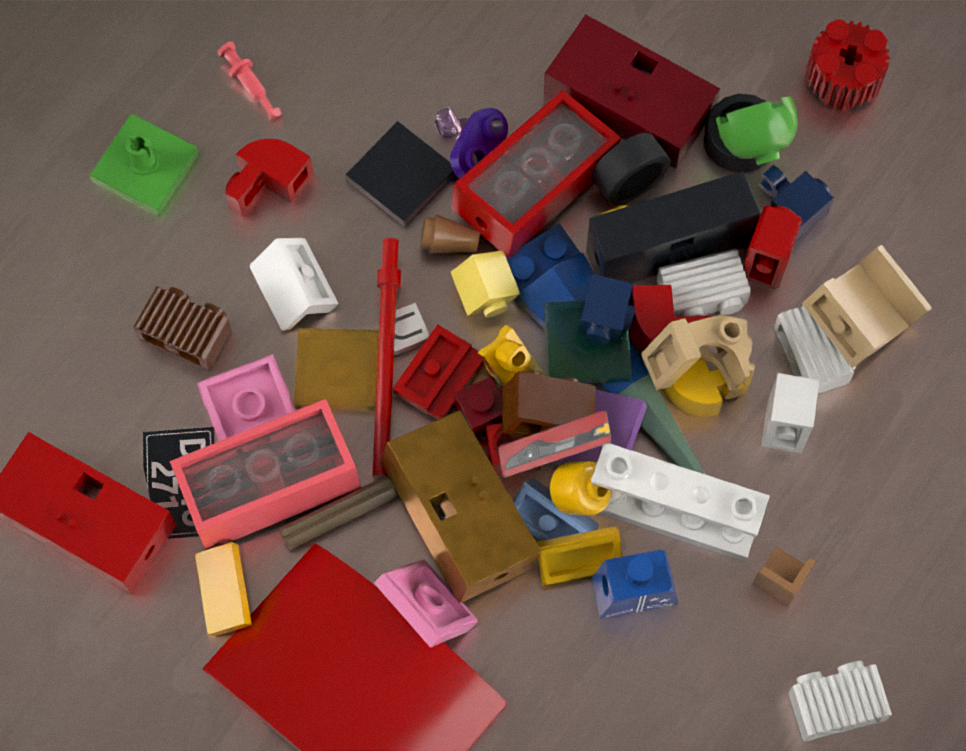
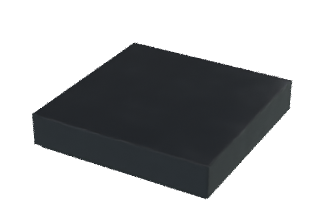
[345,121,455,227]

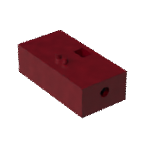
[544,14,720,169]

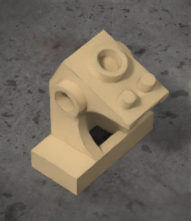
[641,314,755,392]

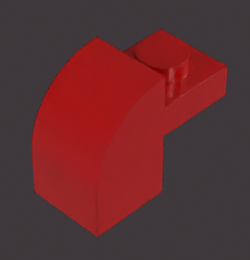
[225,139,314,217]
[625,285,713,351]

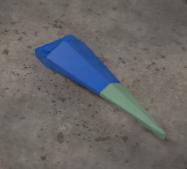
[506,223,704,474]

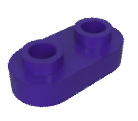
[450,108,508,178]

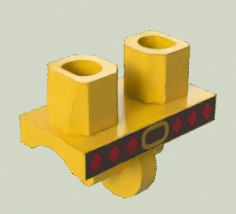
[477,325,545,386]

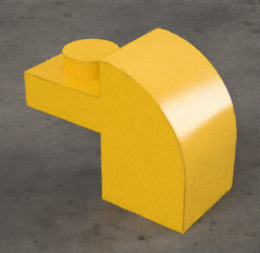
[664,358,754,417]

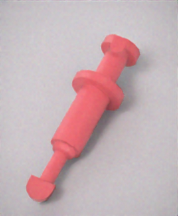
[218,41,281,119]

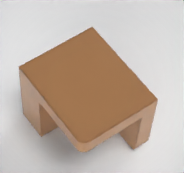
[752,546,816,607]

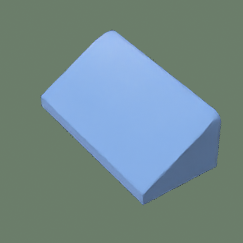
[513,478,599,541]

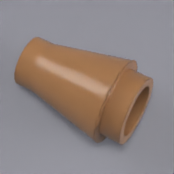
[420,214,480,254]

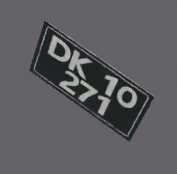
[143,427,215,539]

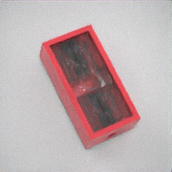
[170,399,361,550]

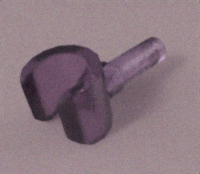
[434,108,492,138]

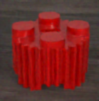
[805,19,890,112]

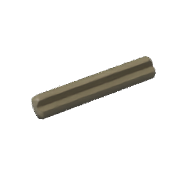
[280,476,398,549]

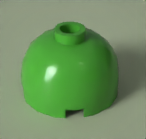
[716,96,798,165]

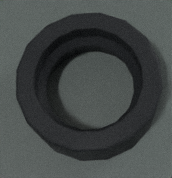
[704,93,767,173]
[592,133,671,205]

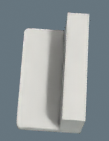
[250,238,338,331]

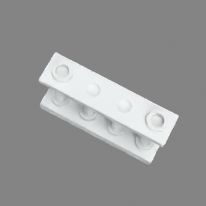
[591,443,770,562]

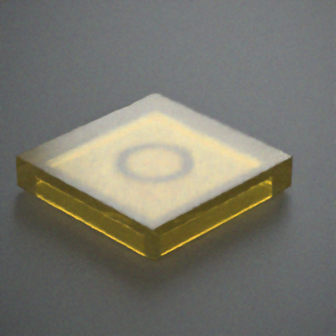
[294,328,379,411]

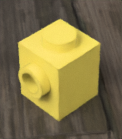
[450,251,520,318]

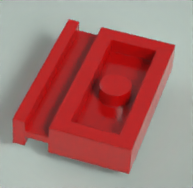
[392,324,484,420]

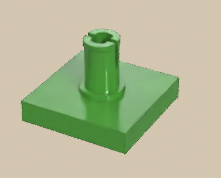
[90,113,200,216]

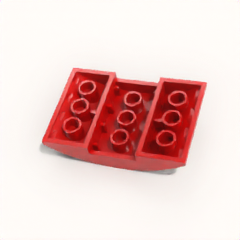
[202,543,507,751]

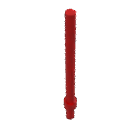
[372,238,402,478]

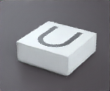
[378,303,429,357]

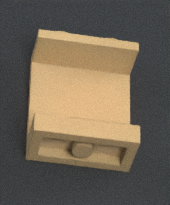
[802,245,932,368]

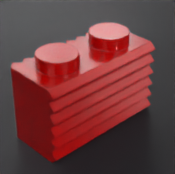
[743,206,802,290]

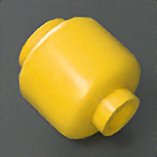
[550,461,612,516]

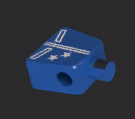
[591,550,679,619]

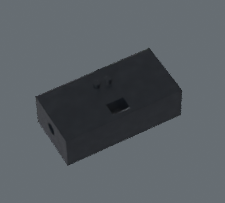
[586,171,761,283]

